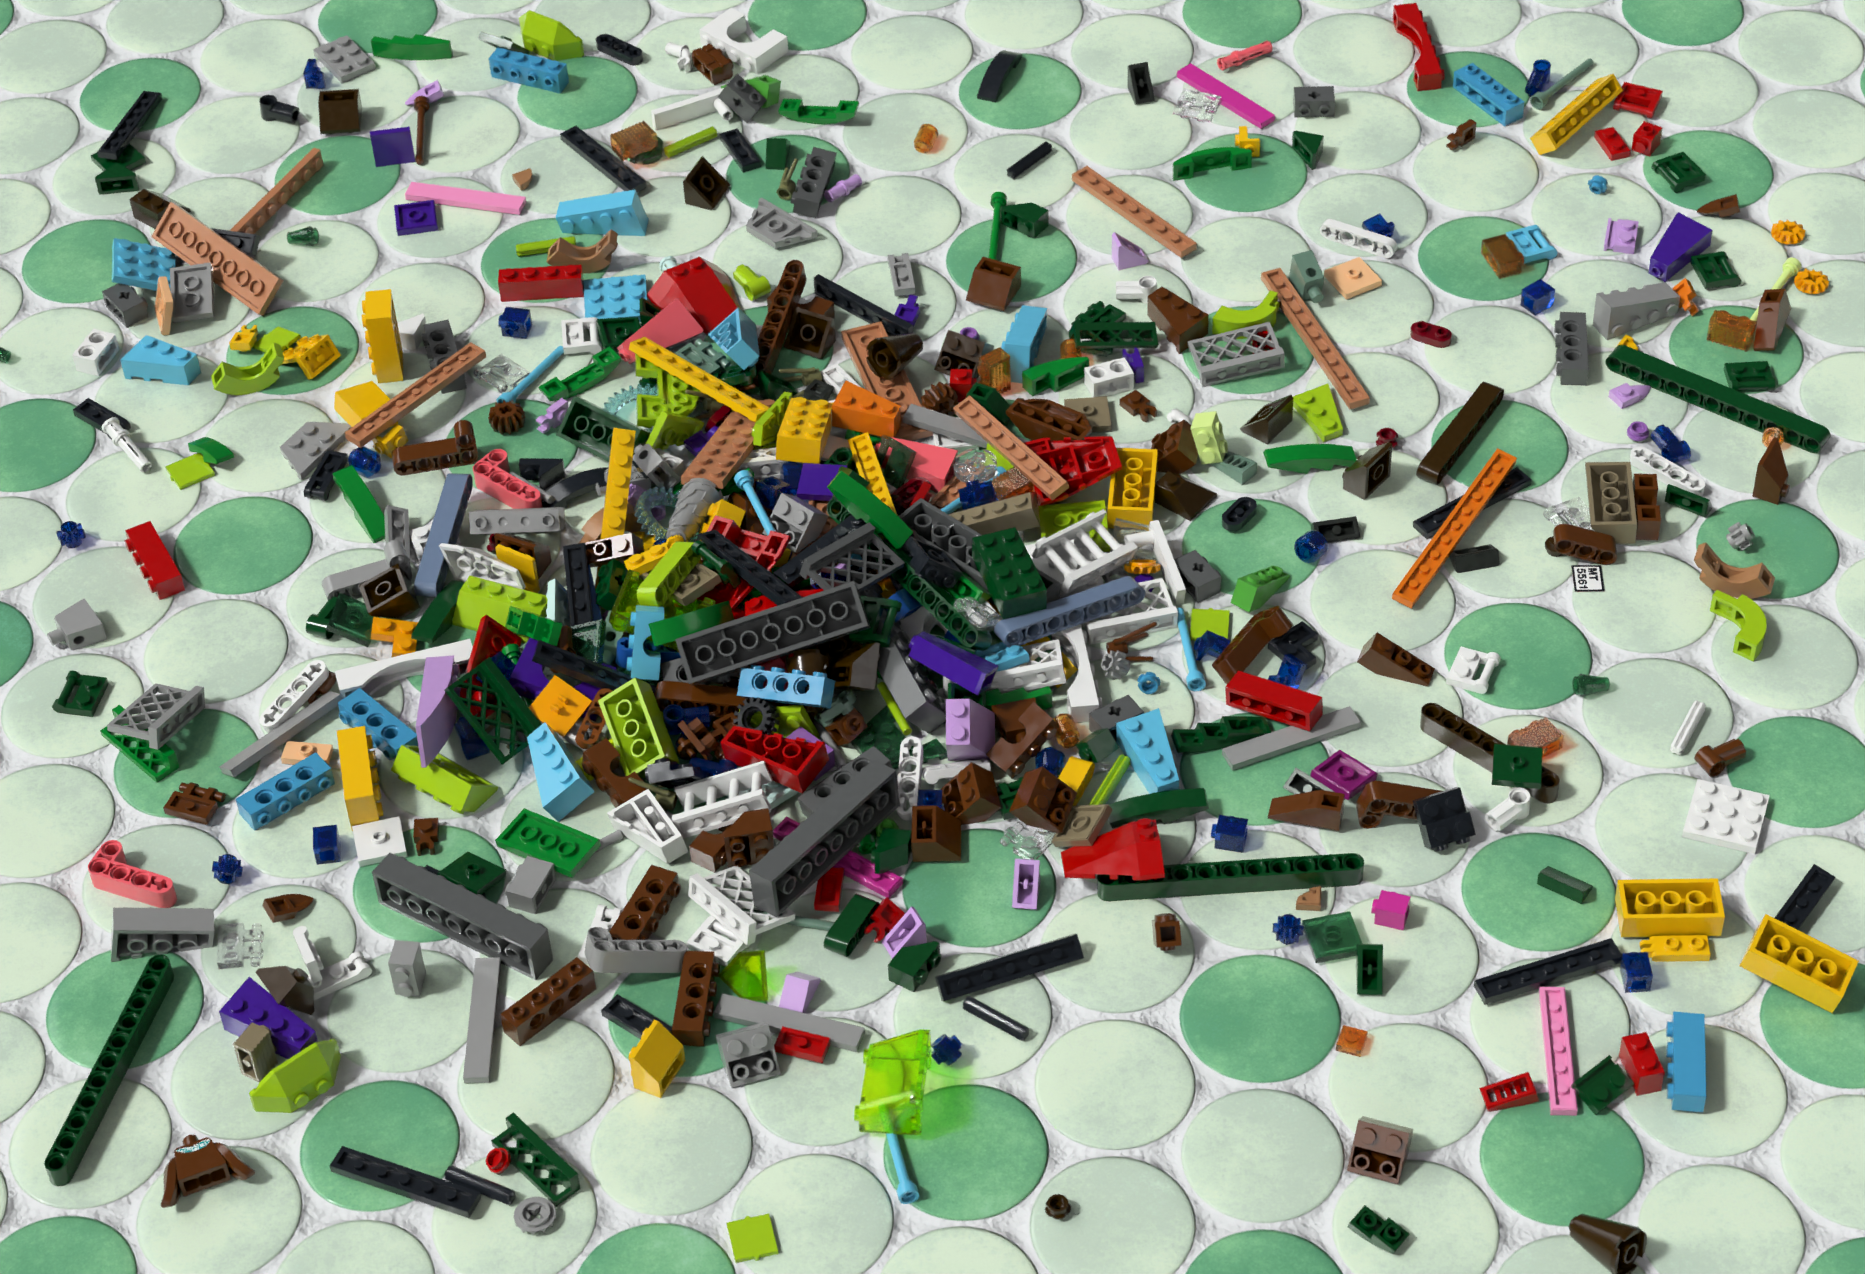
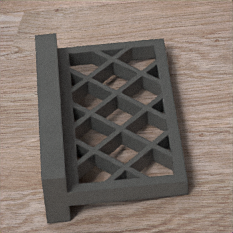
[800,522,905,593]

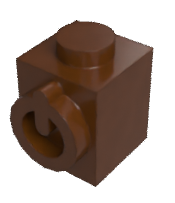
[825,708,868,746]
[1152,913,1182,951]

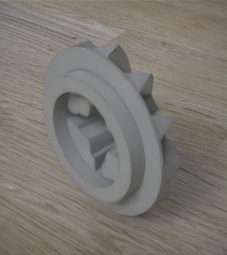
[514,1197,556,1236]

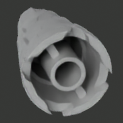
[666,478,723,542]

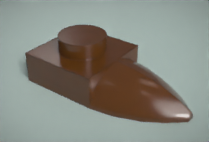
[1697,194,1740,218]
[262,894,314,923]

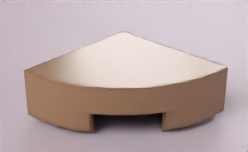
[512,168,533,191]
[1296,887,1321,911]

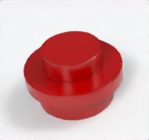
[486,1148,511,1174]

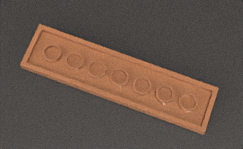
[151,202,284,316]
[841,322,933,441]
[681,398,775,489]

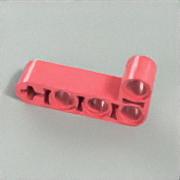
[473,449,543,509]
[88,840,177,908]

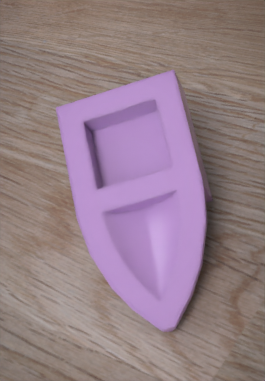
[405,80,444,105]
[1609,383,1651,409]

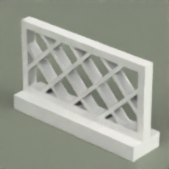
[1083,578,1178,645]
[985,639,1066,694]
[688,866,795,945]

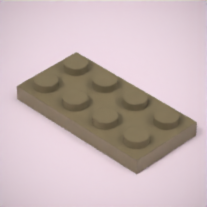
[639,562,722,606]

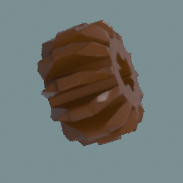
[921,381,958,415]
[488,400,525,435]

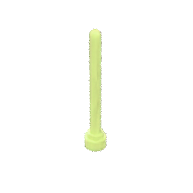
[1748,258,1802,326]

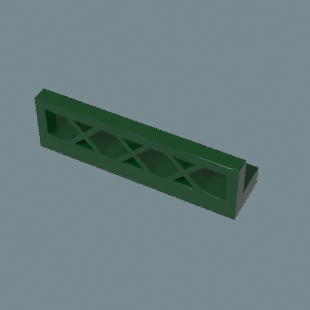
[1068,322,1159,349]
[491,1112,581,1207]

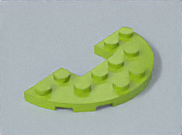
[635,354,700,428]

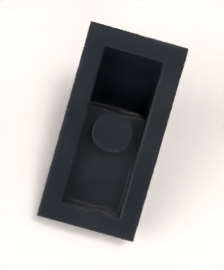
[519,458,565,490]

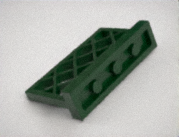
[444,657,542,765]

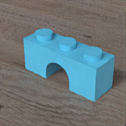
[626,605,664,680]

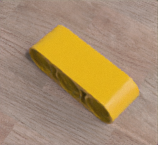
[1058,756,1095,806]

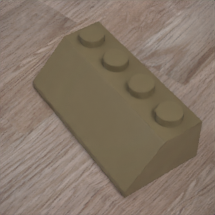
[1585,462,1637,544]
[948,492,1040,535]

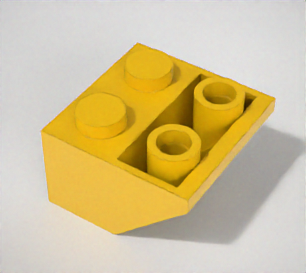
[628,1020,685,1098]

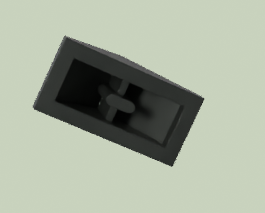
[1128,62,1155,105]

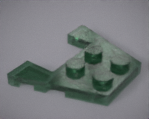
[851,705,948,769]

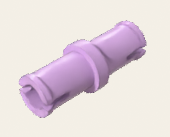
[824,174,862,202]

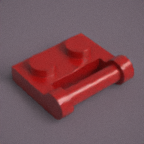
[1613,82,1663,119]

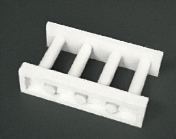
[1032,509,1138,594]
[672,761,773,839]

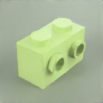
[1190,411,1228,464]

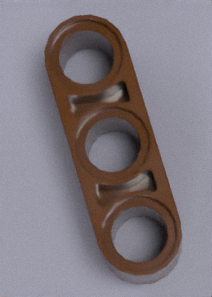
[1553,524,1617,565]

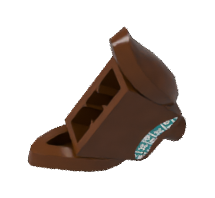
[161,1135,255,1208]

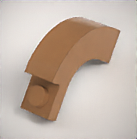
[547,229,618,273]
[579,503,649,543]
[1694,542,1775,599]

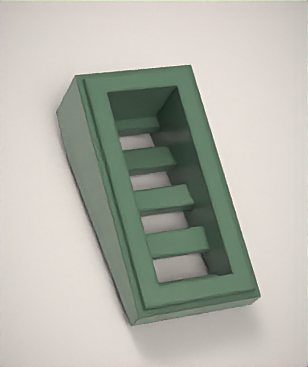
[1210,451,1257,485]

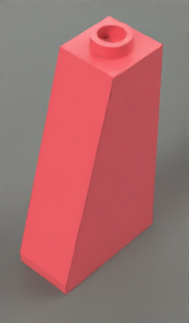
[617,298,704,364]
[874,435,958,493]

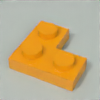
[371,617,418,657]

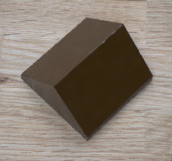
[683,156,730,210]
[784,307,836,359]
[1240,395,1293,445]

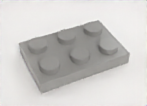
[313,35,375,83]
[170,262,214,323]

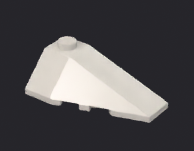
[439,543,526,590]

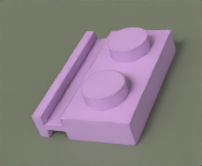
[1603,218,1639,254]

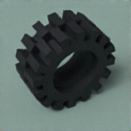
[733,697,780,735]

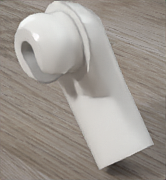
[1167,409,1192,425]

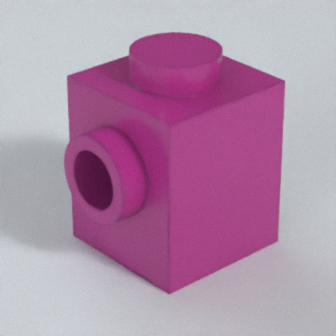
[1371,890,1411,930]

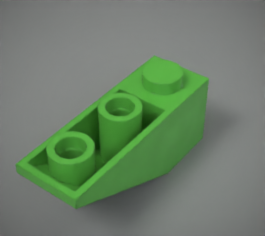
[720,75,781,108]
[1230,566,1290,612]

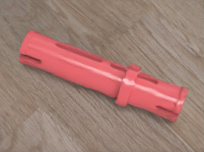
[1217,40,1272,71]

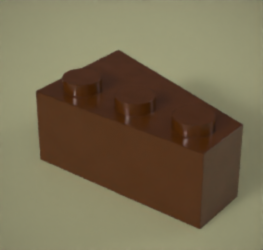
[1147,286,1209,354]

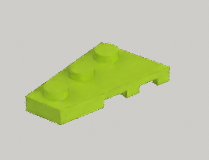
[1293,383,1343,442]
[752,392,792,446]
[646,411,704,450]
[739,705,820,739]

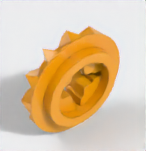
[1771,219,1805,244]
[1794,269,1829,294]
[1124,559,1160,574]

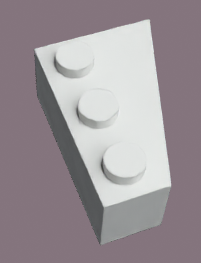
[607,789,688,864]

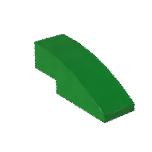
[1022,357,1089,397]

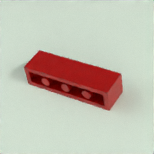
[498,265,584,302]
[124,521,185,600]
[1225,671,1323,731]

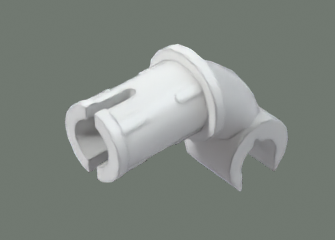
[665,42,692,73]

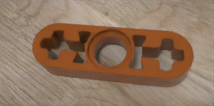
[575,688,612,749]

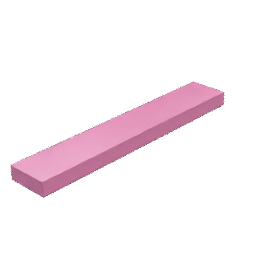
[405,182,526,215]
[1539,987,1577,1116]

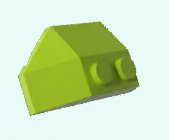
[519,10,584,61]
[249,1039,341,1113]

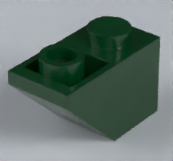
[1001,203,1049,239]
[966,382,1010,426]
[871,828,912,874]
[888,941,942,992]

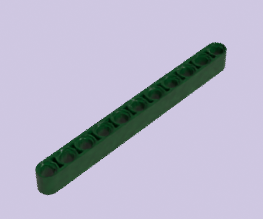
[1605,345,1830,453]
[827,498,992,651]
[1097,853,1364,901]
[44,954,174,1186]

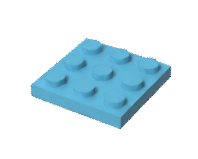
[112,238,175,291]
[583,275,647,322]

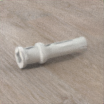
[102,417,152,473]

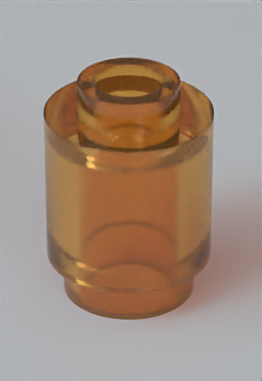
[914,124,939,153]
[1060,339,1082,359]
[1053,714,1080,749]

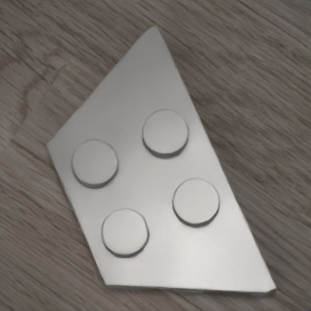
[746,198,818,249]
[280,422,352,480]

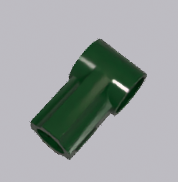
[306,596,347,639]

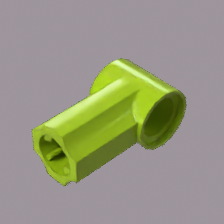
[733,264,771,301]

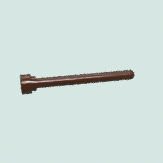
[414,96,430,165]

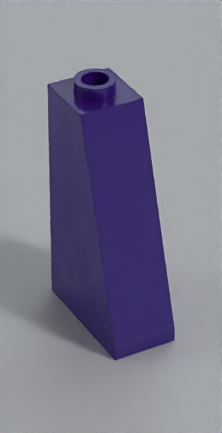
[1648,212,1713,282]
[909,631,999,695]

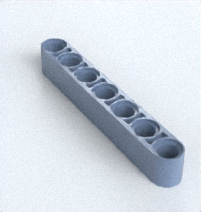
[414,473,473,597]
[994,576,1145,647]

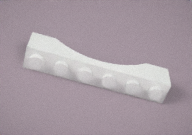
[1051,624,1102,723]
[335,639,473,699]

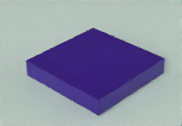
[370,126,416,167]
[394,200,438,236]
[797,463,847,501]

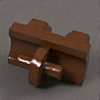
[677,717,719,762]

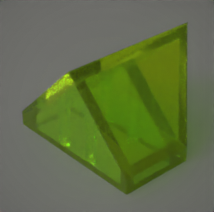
[719,950,768,1001]

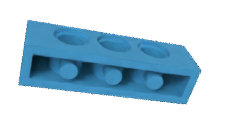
[737,665,835,709]
[338,688,418,761]
[236,753,335,831]

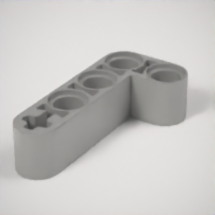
[322,540,412,603]
[585,927,688,973]

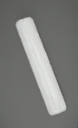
[1670,701,1706,755]

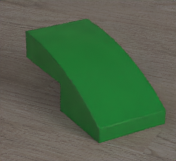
[188,437,234,464]

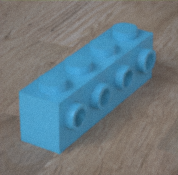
[489,47,569,93]
[1453,63,1524,127]
[1666,1012,1706,1112]

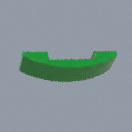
[778,99,859,125]
[1173,147,1252,181]
[538,346,622,401]
[648,600,734,646]

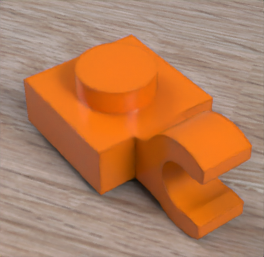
[1672,278,1699,316]

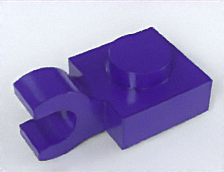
[894,294,920,327]
[1123,347,1144,383]
[684,426,719,457]

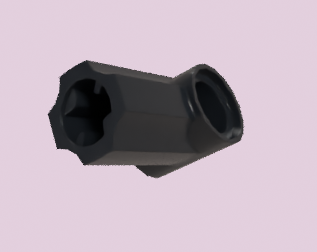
[259,95,299,124]

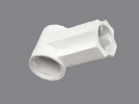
[1116,276,1157,304]
[1485,787,1530,831]

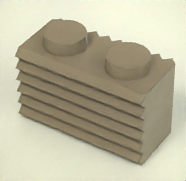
[232,1022,278,1082]

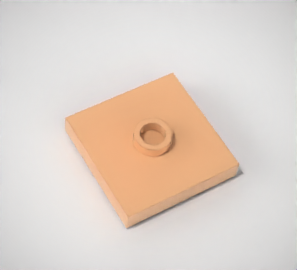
[1324,257,1382,300]
[155,276,173,335]

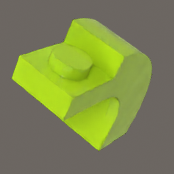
[1212,290,1280,339]
[211,342,284,395]
[1710,590,1767,662]

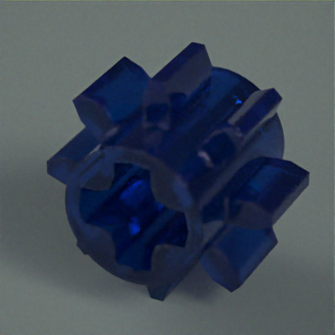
[56,521,86,548]
[212,854,243,884]
[1272,914,1304,945]
[931,1034,962,1066]

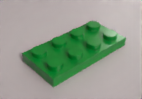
[495,808,601,878]

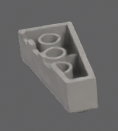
[1593,282,1680,340]
[111,907,214,962]

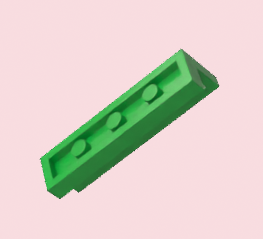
[100,705,180,783]

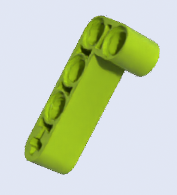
[637,541,701,619]

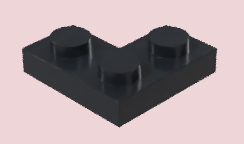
[1268,621,1318,674]

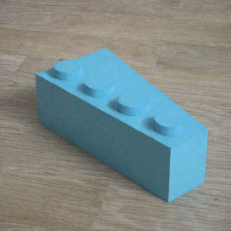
[556,190,649,236]
[1001,305,1047,383]
[708,307,759,370]
[1116,708,1179,794]
[527,722,595,822]

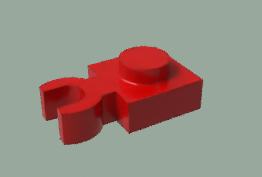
[864,897,905,943]

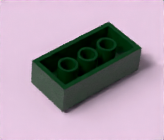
[556,396,651,462]
[972,527,1047,620]

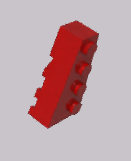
[720,726,829,794]

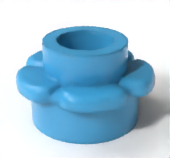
[1588,175,1608,194]
[1137,672,1160,694]

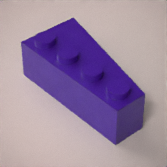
[219,977,318,1059]

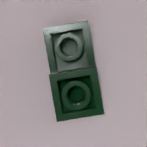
[1347,1205,1410,1254]

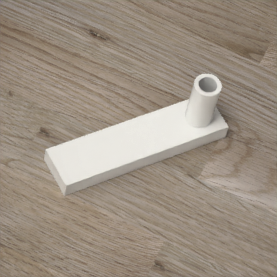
[651,88,733,130]
[1124,520,1186,605]

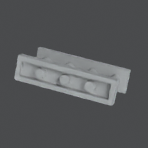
[469,507,566,534]

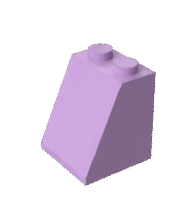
[946,699,995,760]

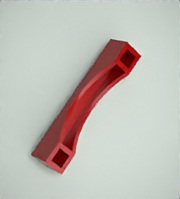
[1393,3,1445,91]

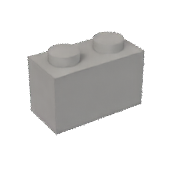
[505,856,556,914]
[388,940,426,997]

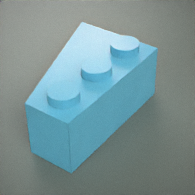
[120,335,201,385]

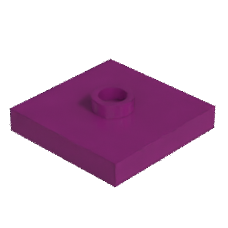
[1310,750,1378,800]

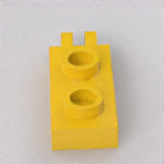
[1639,935,1710,962]

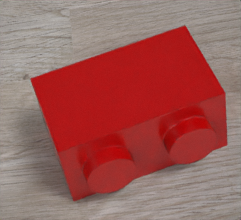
[1619,1032,1665,1096]

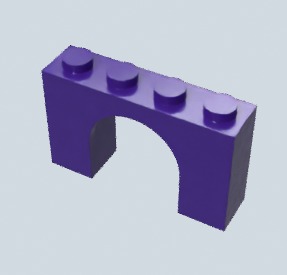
[509,637,616,722]

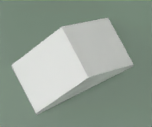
[398,314,426,351]

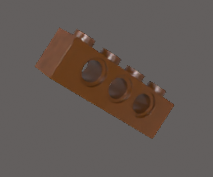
[609,865,681,940]
[672,951,720,1047]
[500,957,596,1046]

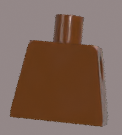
[992,698,1036,744]

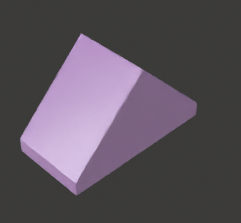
[1112,232,1149,270]
[1012,858,1040,909]
[881,907,927,959]
[779,972,821,1013]

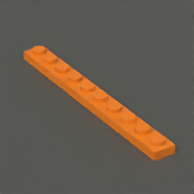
[1392,448,1517,609]

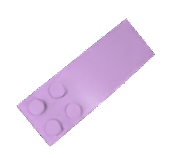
[416,655,461,768]

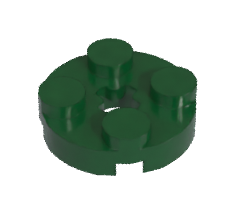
[714,364,757,387]

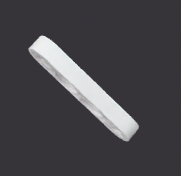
[1320,219,1397,258]
[1630,446,1705,497]
[259,660,329,733]
[896,736,923,821]

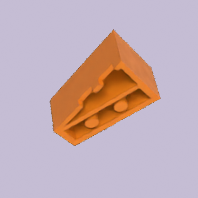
[832,381,901,438]

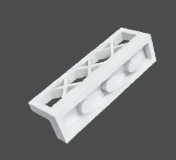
[736,447,803,480]

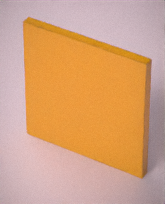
[529,675,592,738]

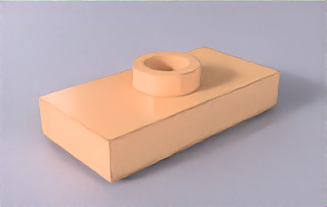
[281,741,333,765]

